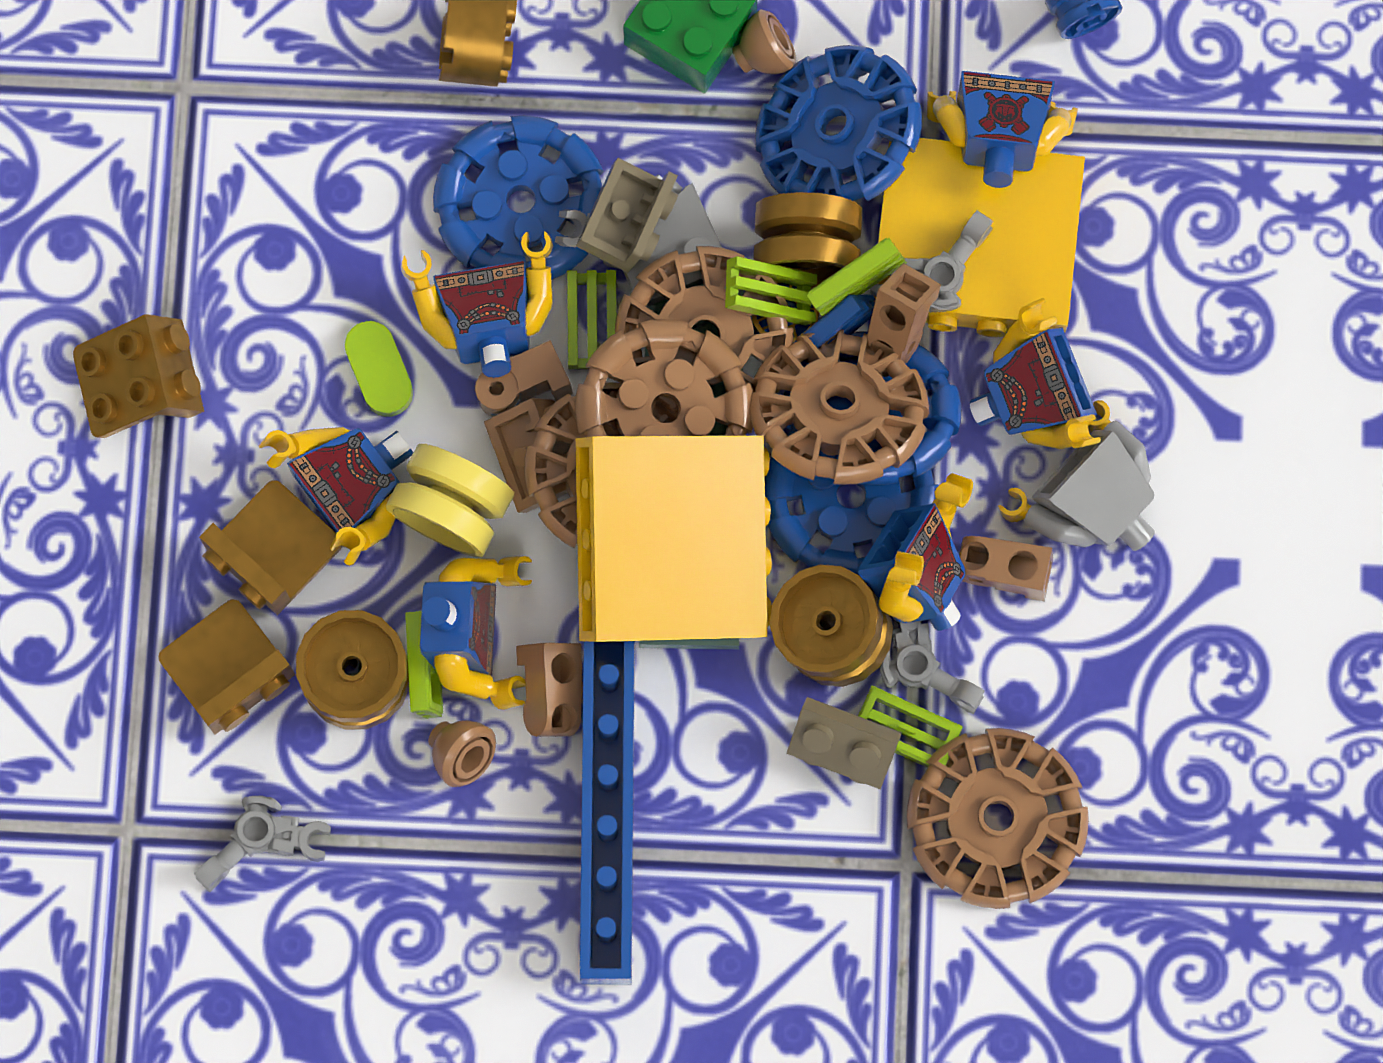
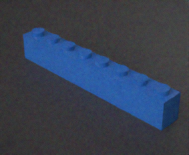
[580,641,635,985]

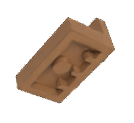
[484,398,571,513]

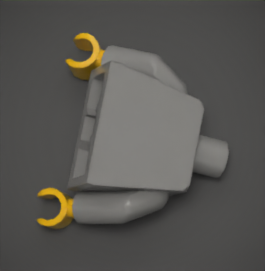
[998,400,1155,551]

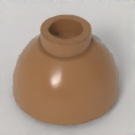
[732,9,796,74]
[428,720,496,787]

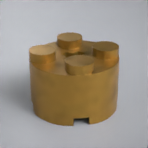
[439,0,517,87]

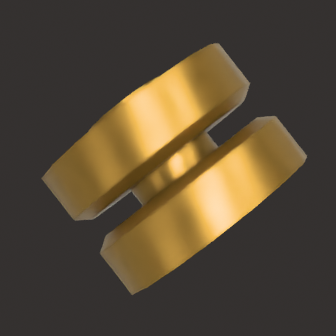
[753,192,862,289]
[770,564,893,687]
[296,610,409,730]

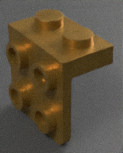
[73,314,205,438]
[199,480,342,616]
[158,599,295,735]

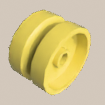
[386,444,514,557]

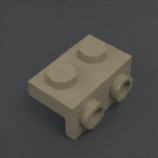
[576,158,678,272]
[786,697,902,790]

